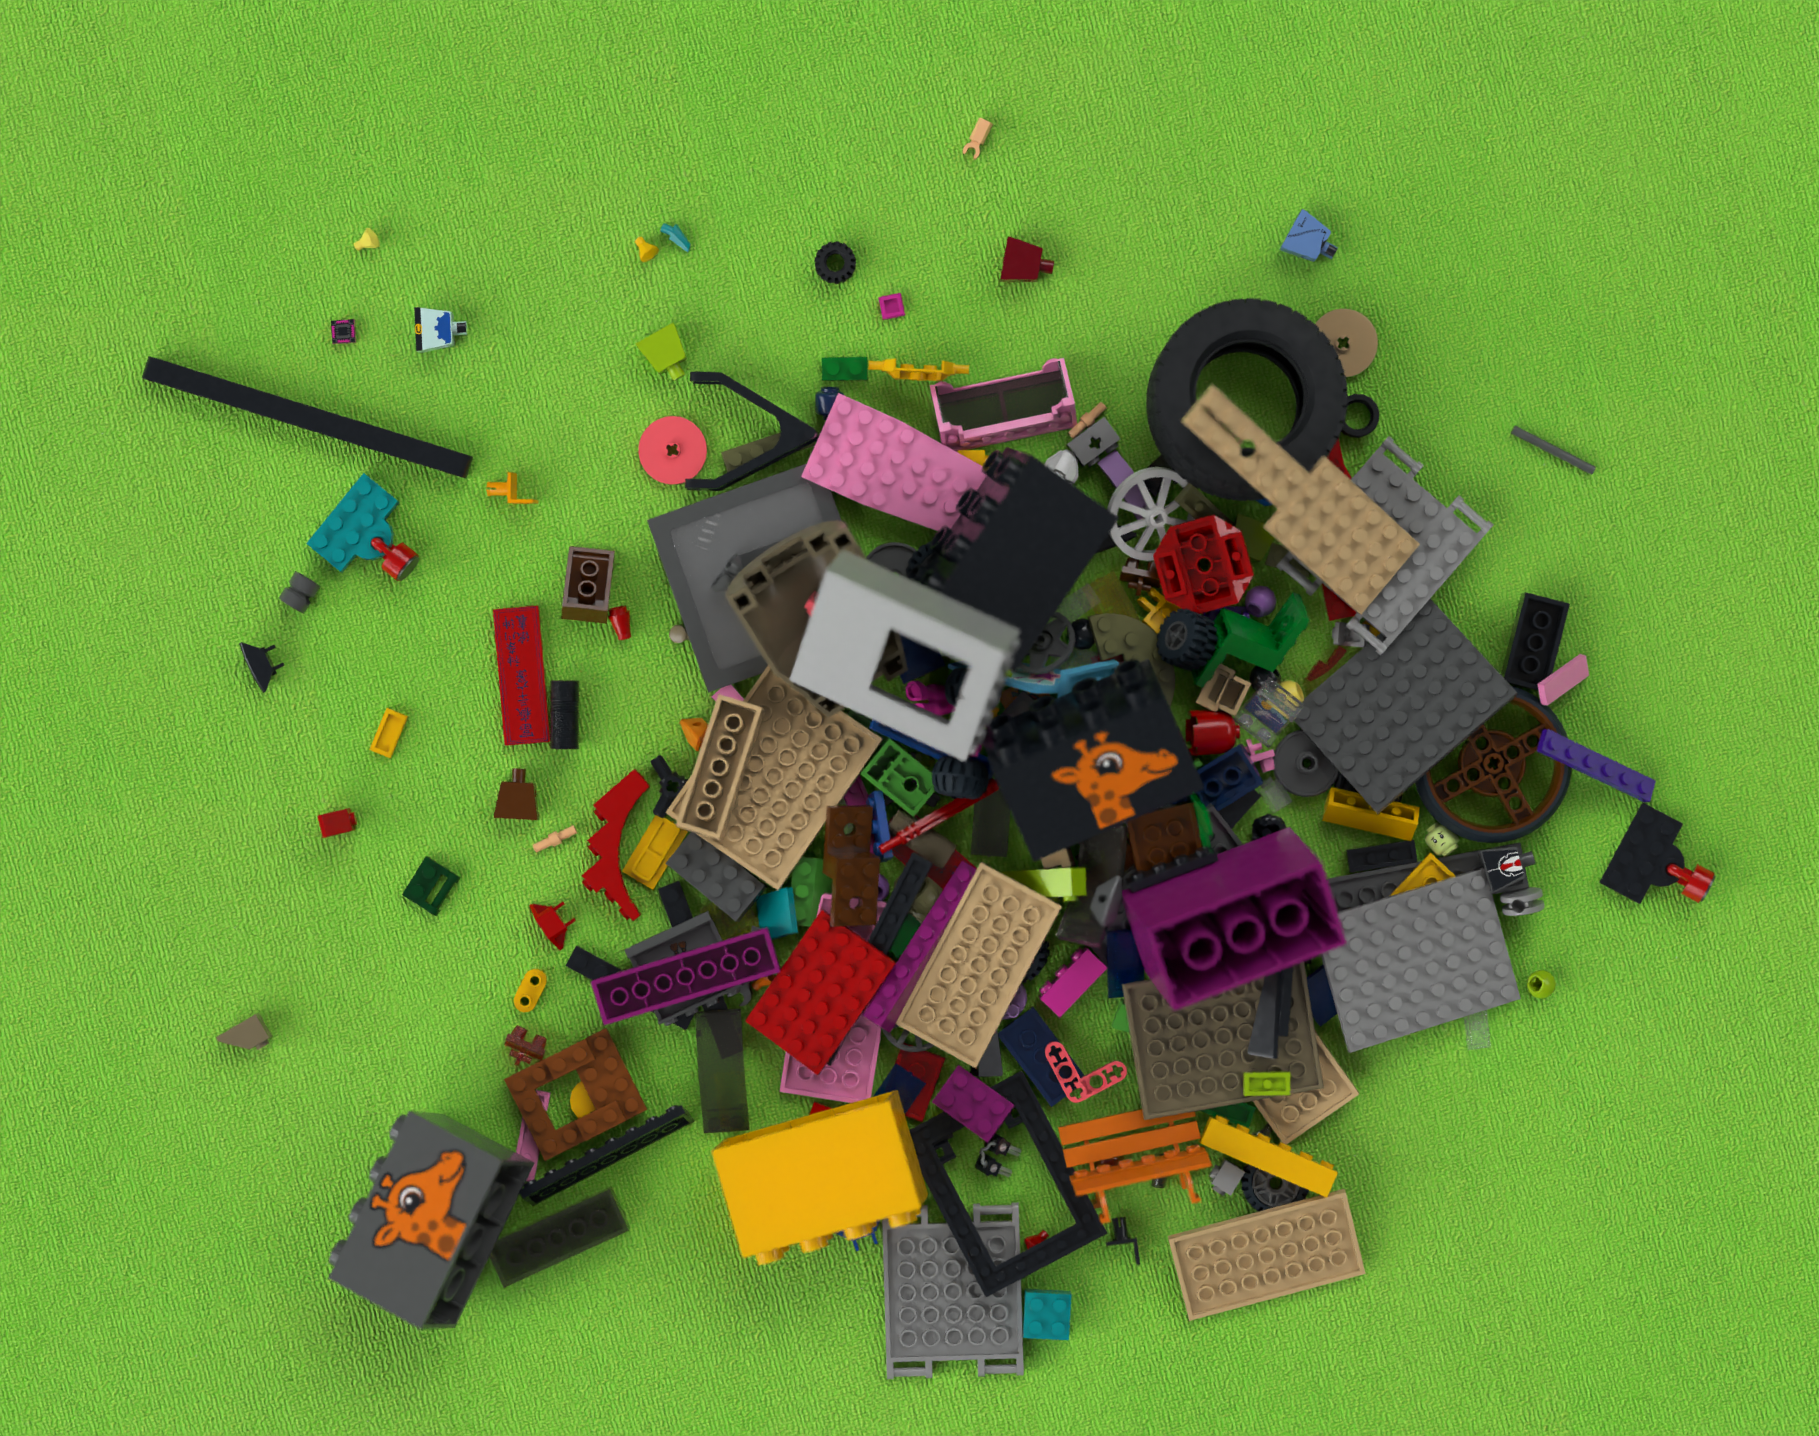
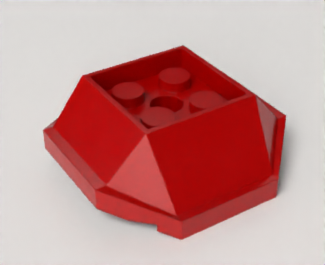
[1153,514,1254,614]

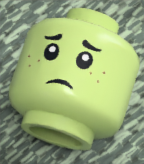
[1425,822,1459,857]

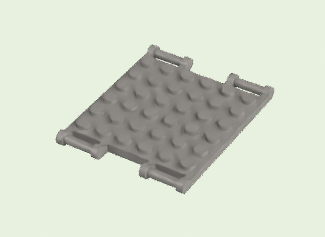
[1276,436,1494,656]
[882,1202,1024,1379]

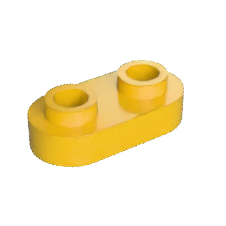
[514,969,547,1012]

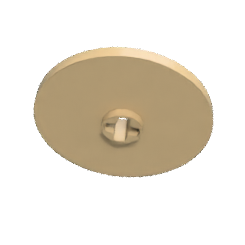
[1315,309,1378,377]

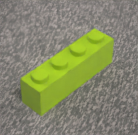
[1001,868,1087,902]

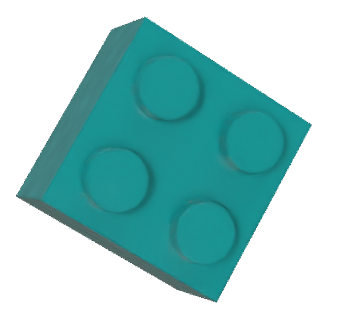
[1023,1289,1071,1340]

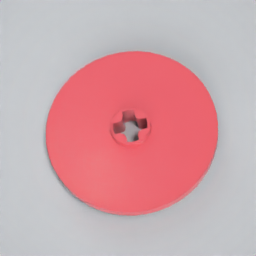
[638,416,707,485]

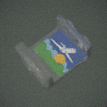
[1234,677,1305,748]

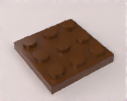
[1126,800,1202,872]

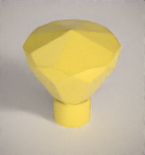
[354,228,380,251]

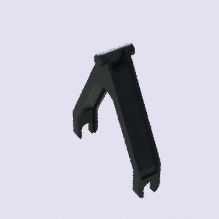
[685,372,820,491]

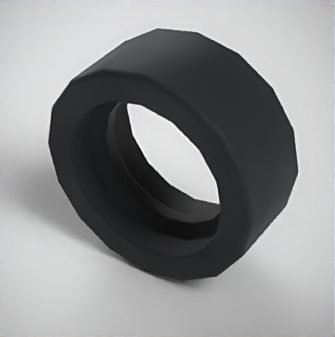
[1341,394,1379,438]

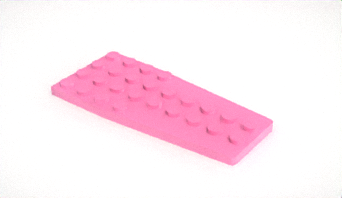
[801,393,987,531]
[779,893,887,1103]

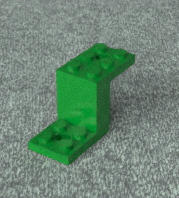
[1191,592,1310,688]

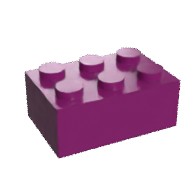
[932,1065,1015,1143]

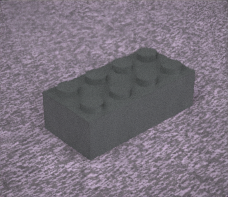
[666,832,768,922]

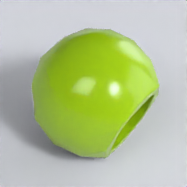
[1527,970,1556,999]

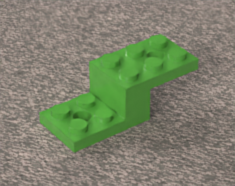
[846,709,935,817]

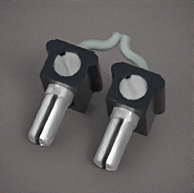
[975,1134,1021,1177]

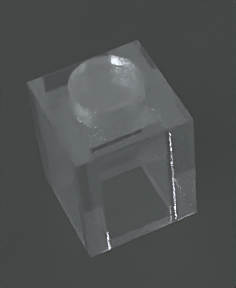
[1257,777,1293,814]

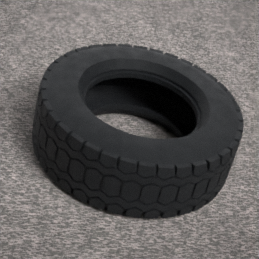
[1146,298,1348,501]

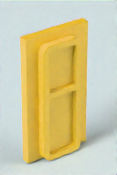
[622,815,688,890]

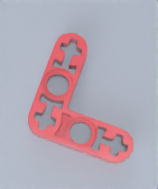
[1044,1041,1127,1103]

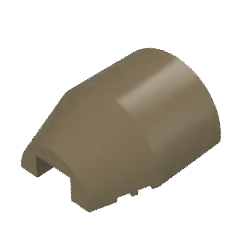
[726,521,908,717]

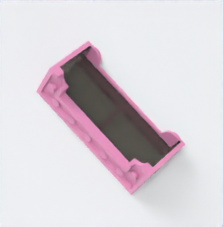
[930,358,1077,452]

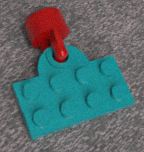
[306,473,419,581]

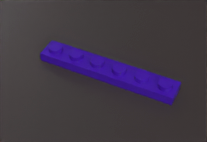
[1537,729,1656,803]

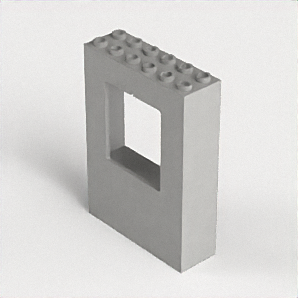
[790,549,1021,762]

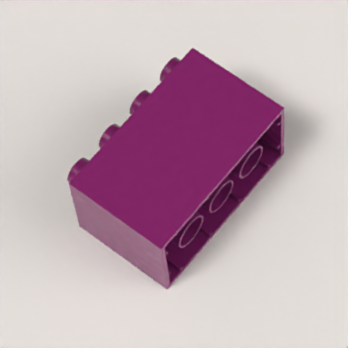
[1122,827,1347,1011]

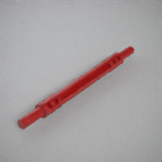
[878,778,999,854]

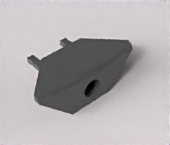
[1090,876,1122,927]

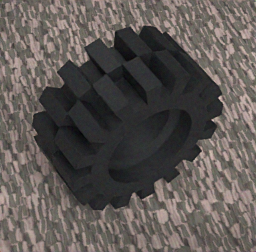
[815,241,856,284]

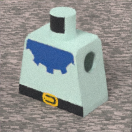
[414,307,467,353]

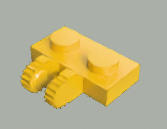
[1137,587,1182,634]

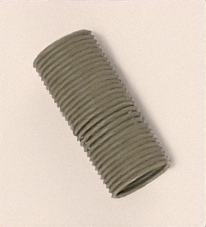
[888,808,957,869]

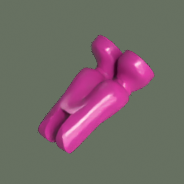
[906,680,955,716]

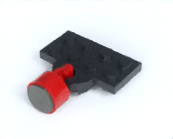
[1599,802,1716,904]

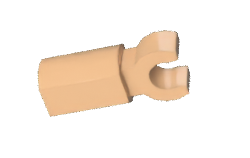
[963,118,993,160]

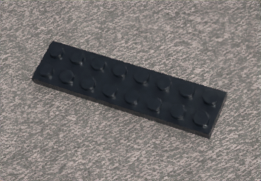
[519,1105,694,1206]

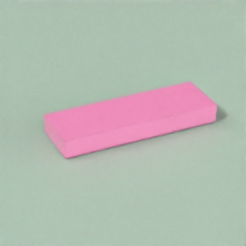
[1537,654,1589,706]

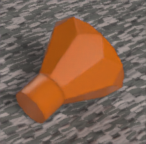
[751,974,775,991]

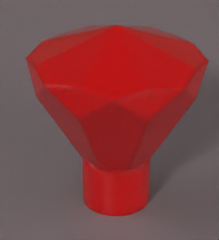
[1024,1230,1049,1249]

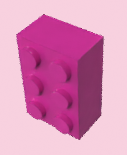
[1038,947,1107,1018]

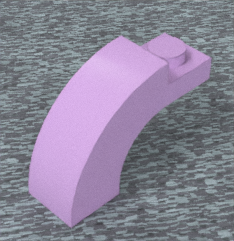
[1097,450,1153,520]

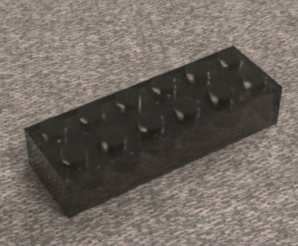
[489,1186,630,1288]

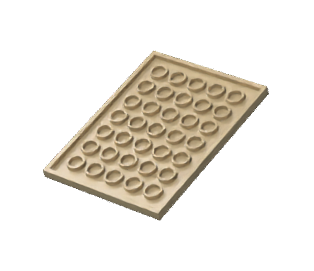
[665,665,883,891]

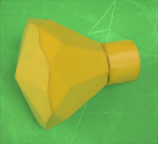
[635,237,659,263]

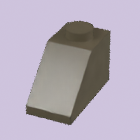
[216,1013,272,1050]

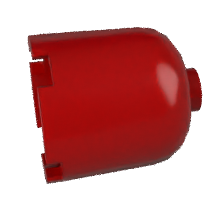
[1185,710,1240,756]

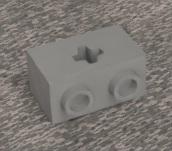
[1067,417,1120,467]

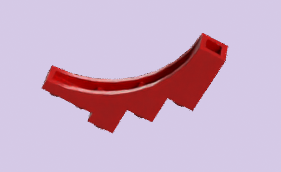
[581,769,650,921]

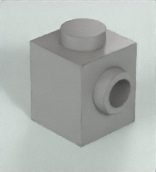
[1209,1158,1245,1196]

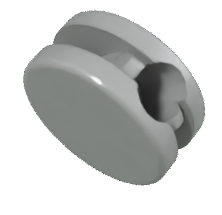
[1500,887,1545,916]

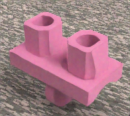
[1244,739,1275,773]

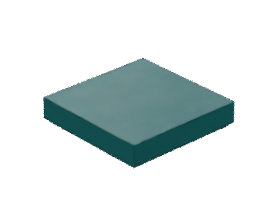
[756,887,798,940]

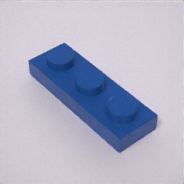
[866,790,893,863]

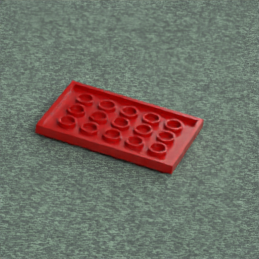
[745,909,897,1075]

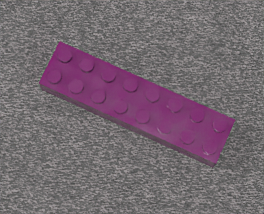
[591,927,781,1025]

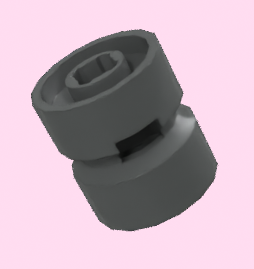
[279,571,321,614]

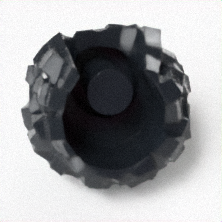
[1252,814,1287,841]

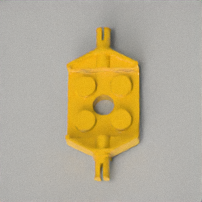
[868,359,969,382]

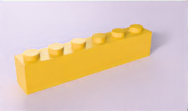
[1199,1115,1338,1197]

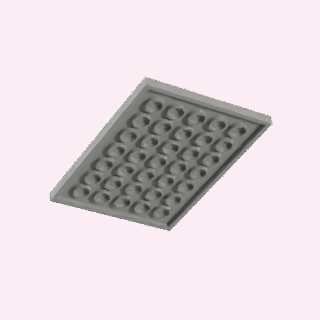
[1321,868,1521,1053]

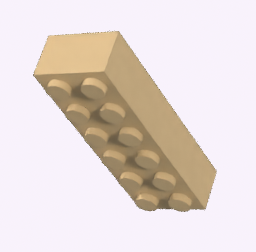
[676,694,765,841]

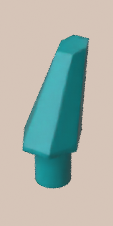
[660,223,691,252]

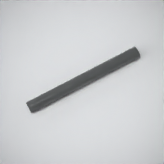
[1511,426,1596,475]

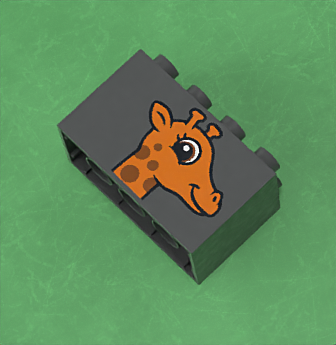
[329,1111,534,1329]

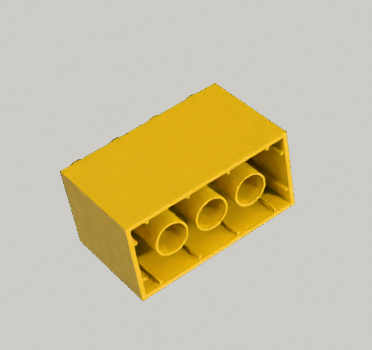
[712,1090,928,1265]

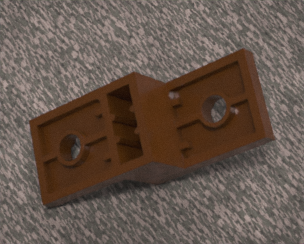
[823,805,880,926]

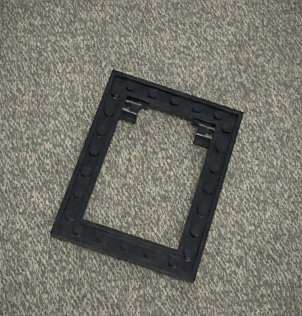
[909,1071,1107,1297]

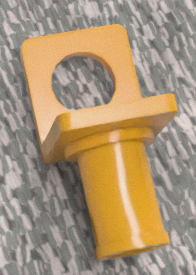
[487,472,538,504]

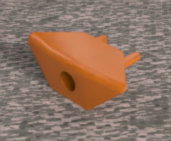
[680,718,709,752]

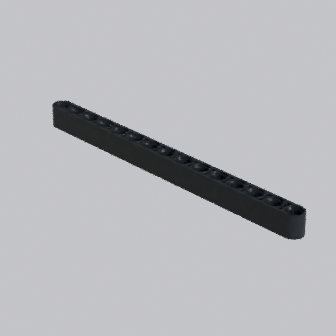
[142,356,473,479]

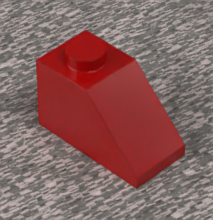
[317,808,357,838]

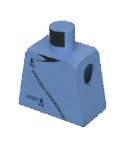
[1279,209,1338,262]

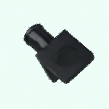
[1106,1217,1140,1266]

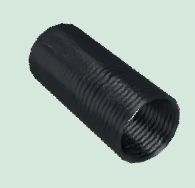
[550,681,580,749]

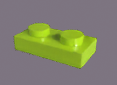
[1243,1071,1290,1096]

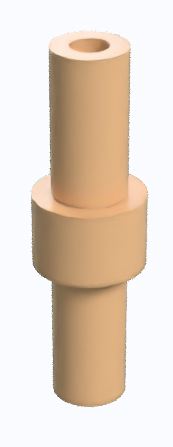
[1068,402,1107,439]
[532,825,577,853]

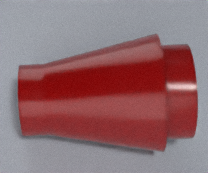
[608,605,632,640]

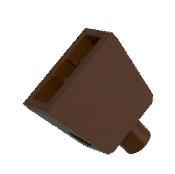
[494,768,539,820]

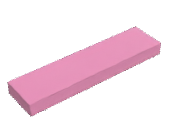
[516,1090,551,1182]

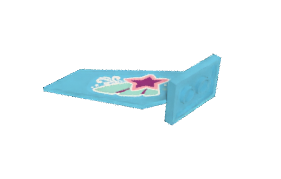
[948,659,1119,698]

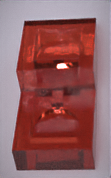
[1305,646,1347,682]

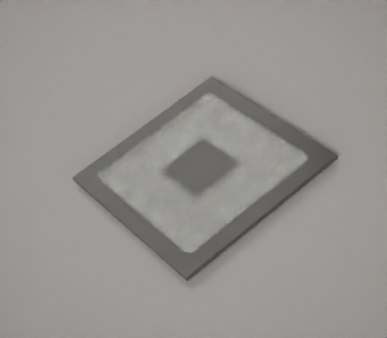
[647,464,841,693]

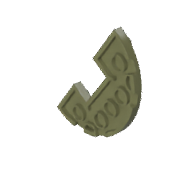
[1087,613,1175,706]

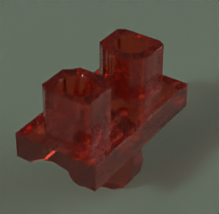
[504,1025,547,1067]

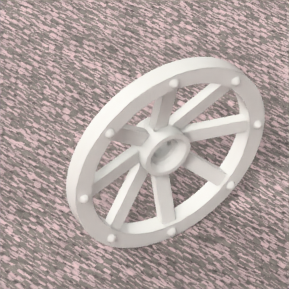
[1107,467,1195,561]

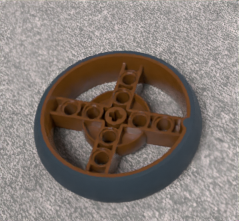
[1415,686,1572,843]

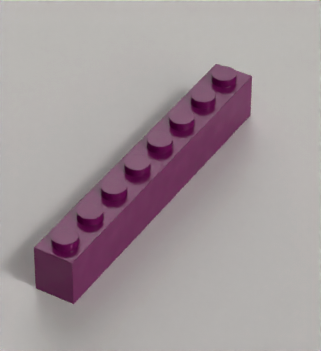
[863,861,977,1033]

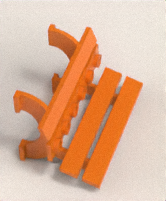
[1058,1109,1211,1224]

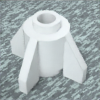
[1045,450,1078,484]

